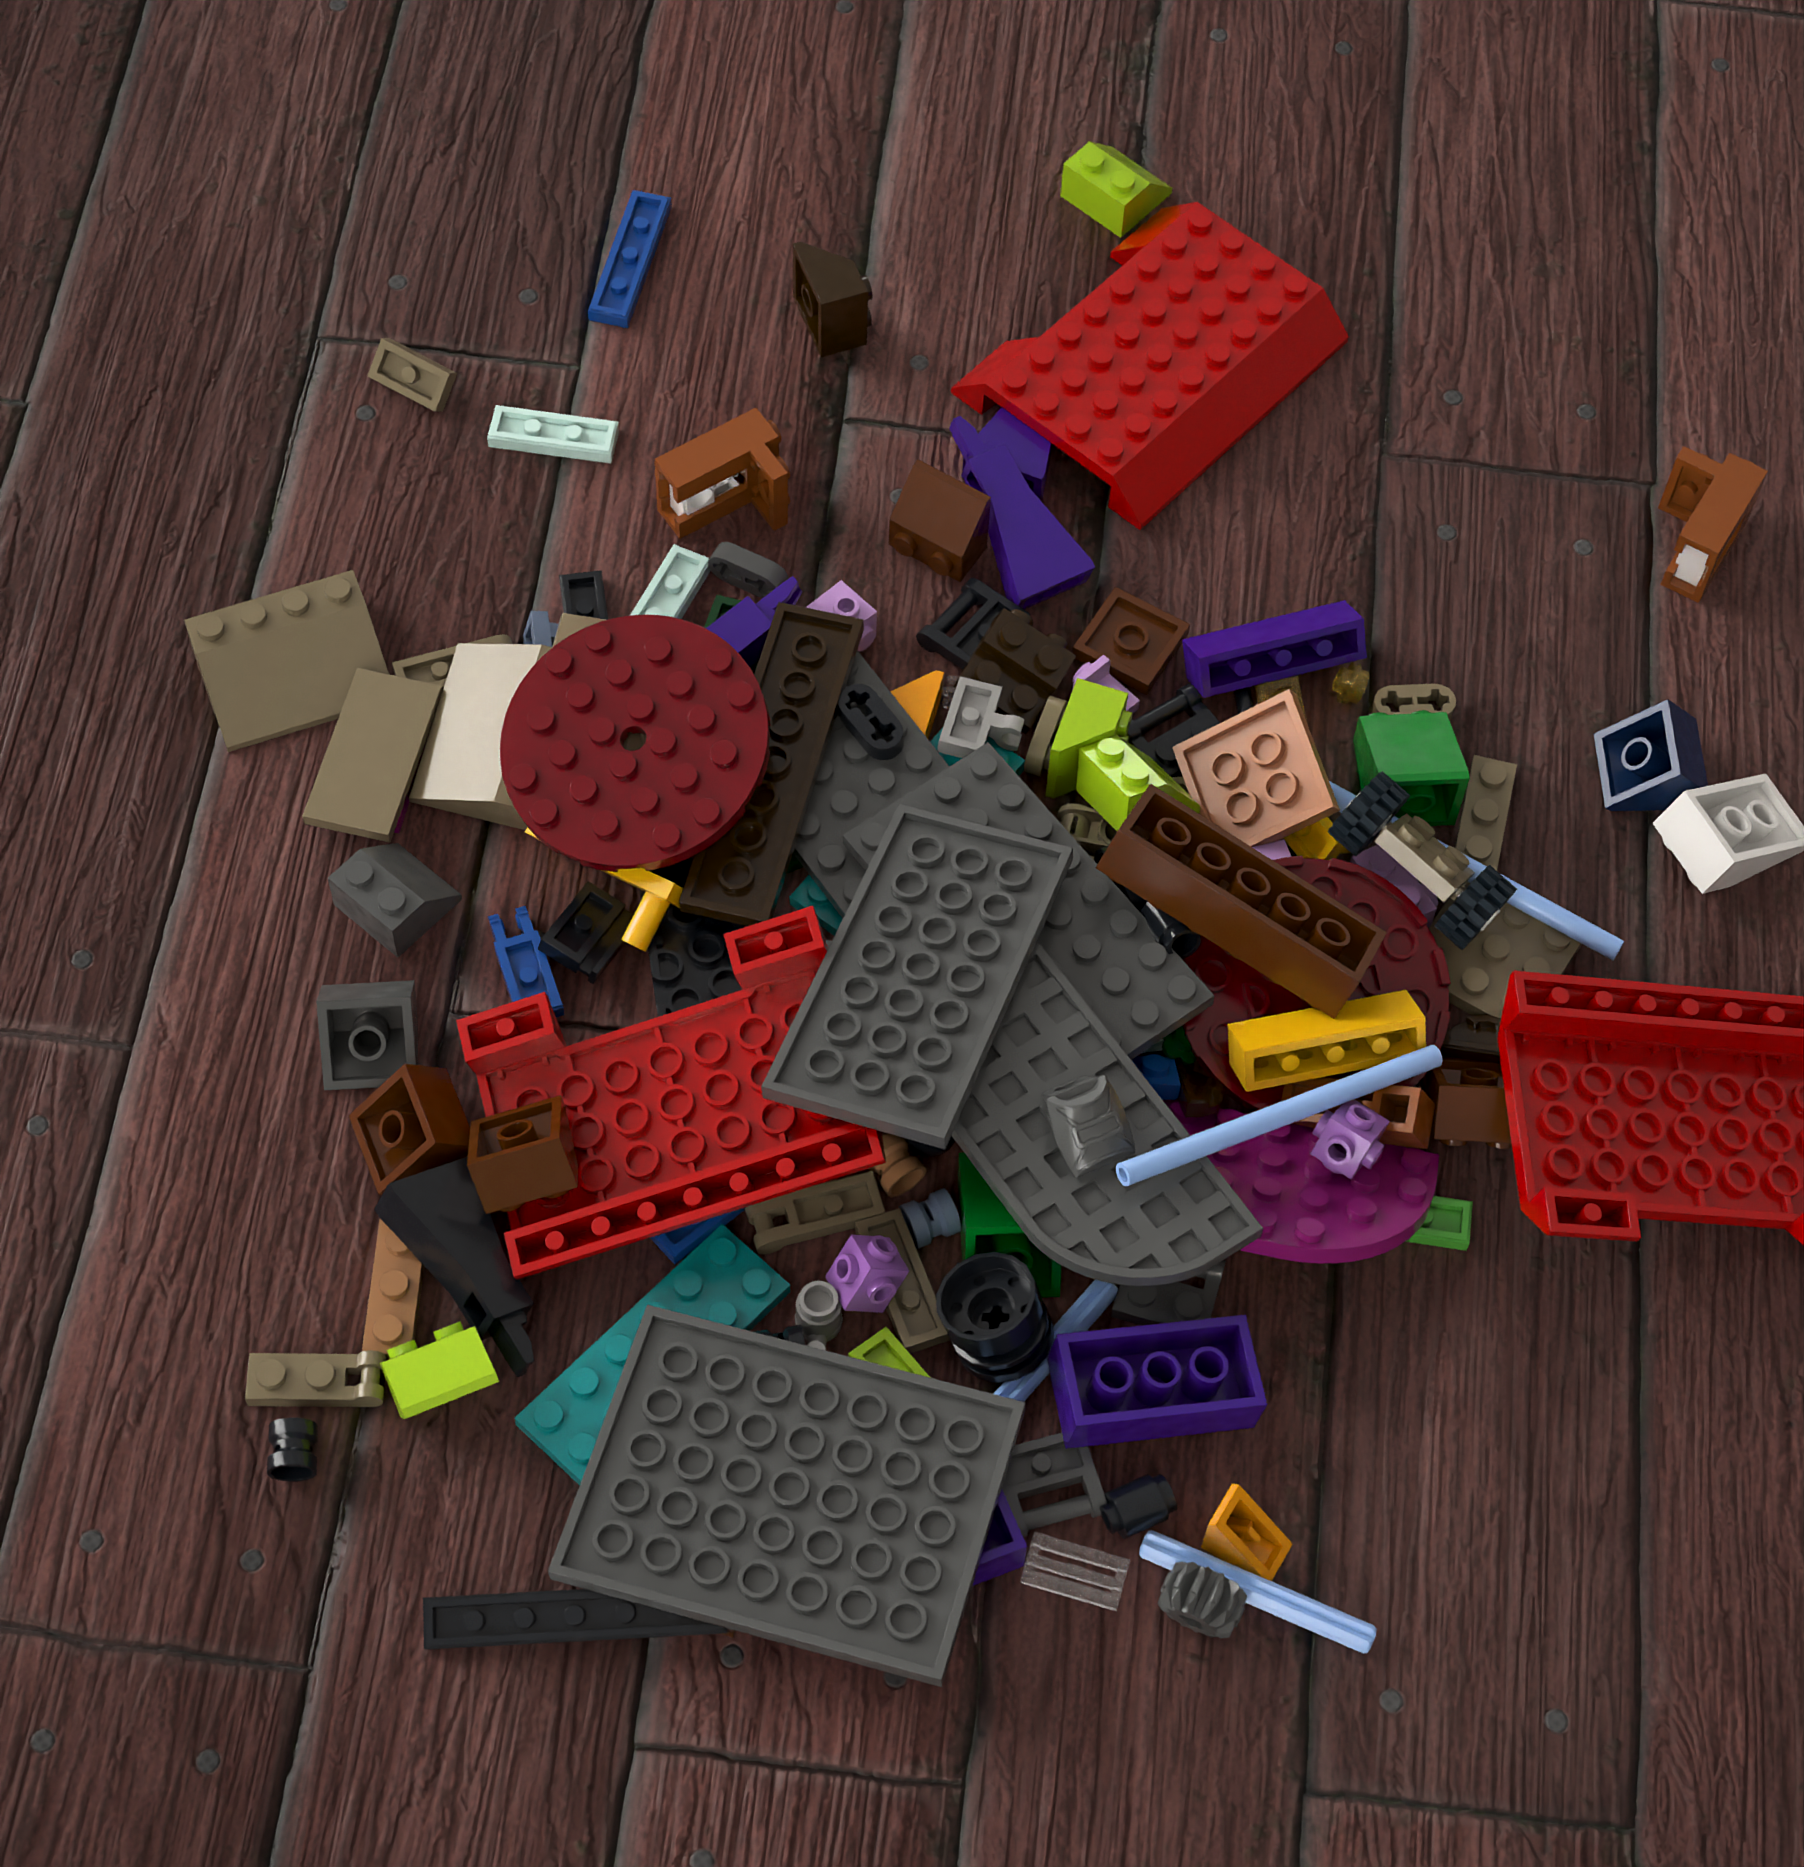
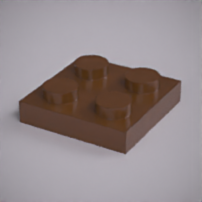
[1072,587,1190,695]

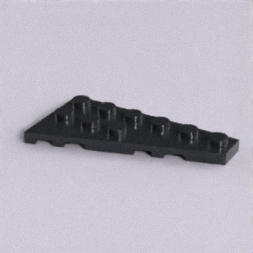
[639,856,746,1017]

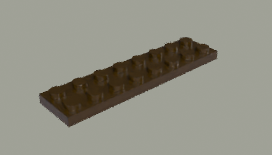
[679,602,864,926]

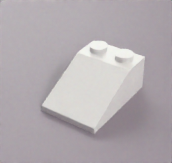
[1653,773,1804,894]

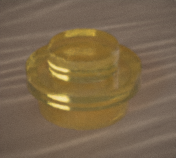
[1332,661,1369,704]

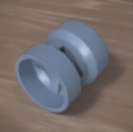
[899,1188,961,1249]

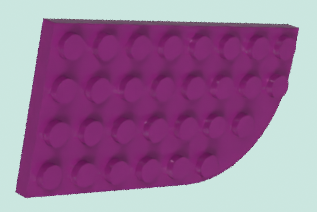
[1162,1099,1439,1264]

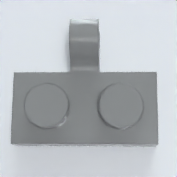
[937,676,1025,758]

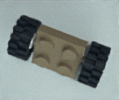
[1328,771,1517,950]

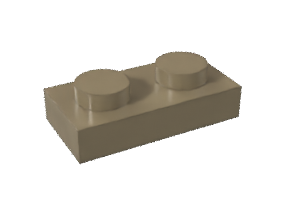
[367,338,457,412]

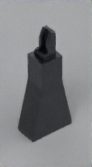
[374,1157,534,1377]

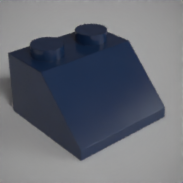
[1594,699,1708,811]

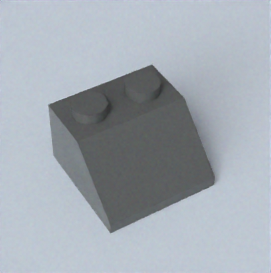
[328,843,462,958]
[316,980,418,1090]

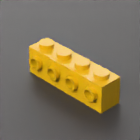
[1228,990,1426,1092]

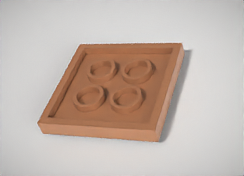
[1172,689,1340,847]

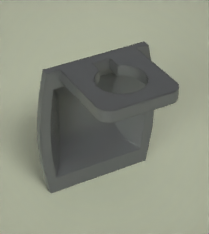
[1041,1074,1136,1178]

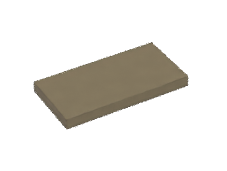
[302,668,443,843]

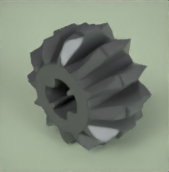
[1158,1562,1247,1638]

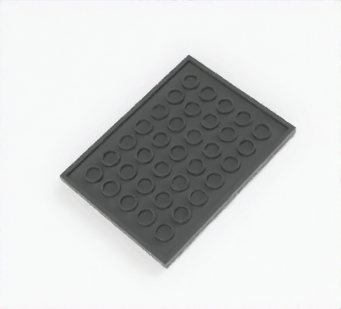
[548,1305,1025,1687]

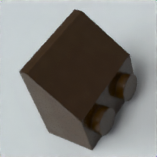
[793,242,873,357]

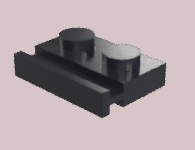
[538,881,634,984]

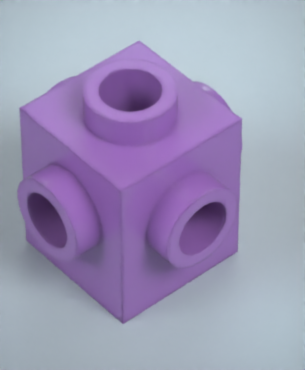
[1311,1099,1390,1179]
[825,1234,909,1313]

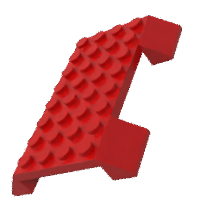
[951,202,1349,530]
[456,906,886,1280]
[1497,970,1804,1245]

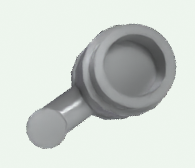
[795,1281,843,1351]

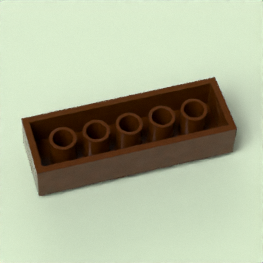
[1096,783,1387,1019]

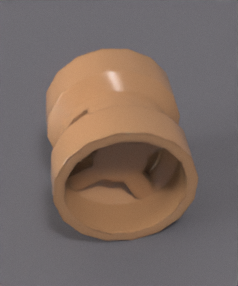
[868,1133,927,1198]

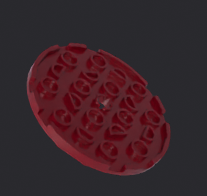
[500,615,771,872]
[1182,856,1451,1112]

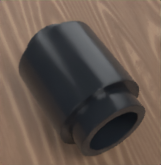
[1141,902,1201,959]
[1100,1474,1177,1539]

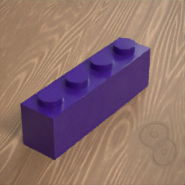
[1182,600,1367,698]

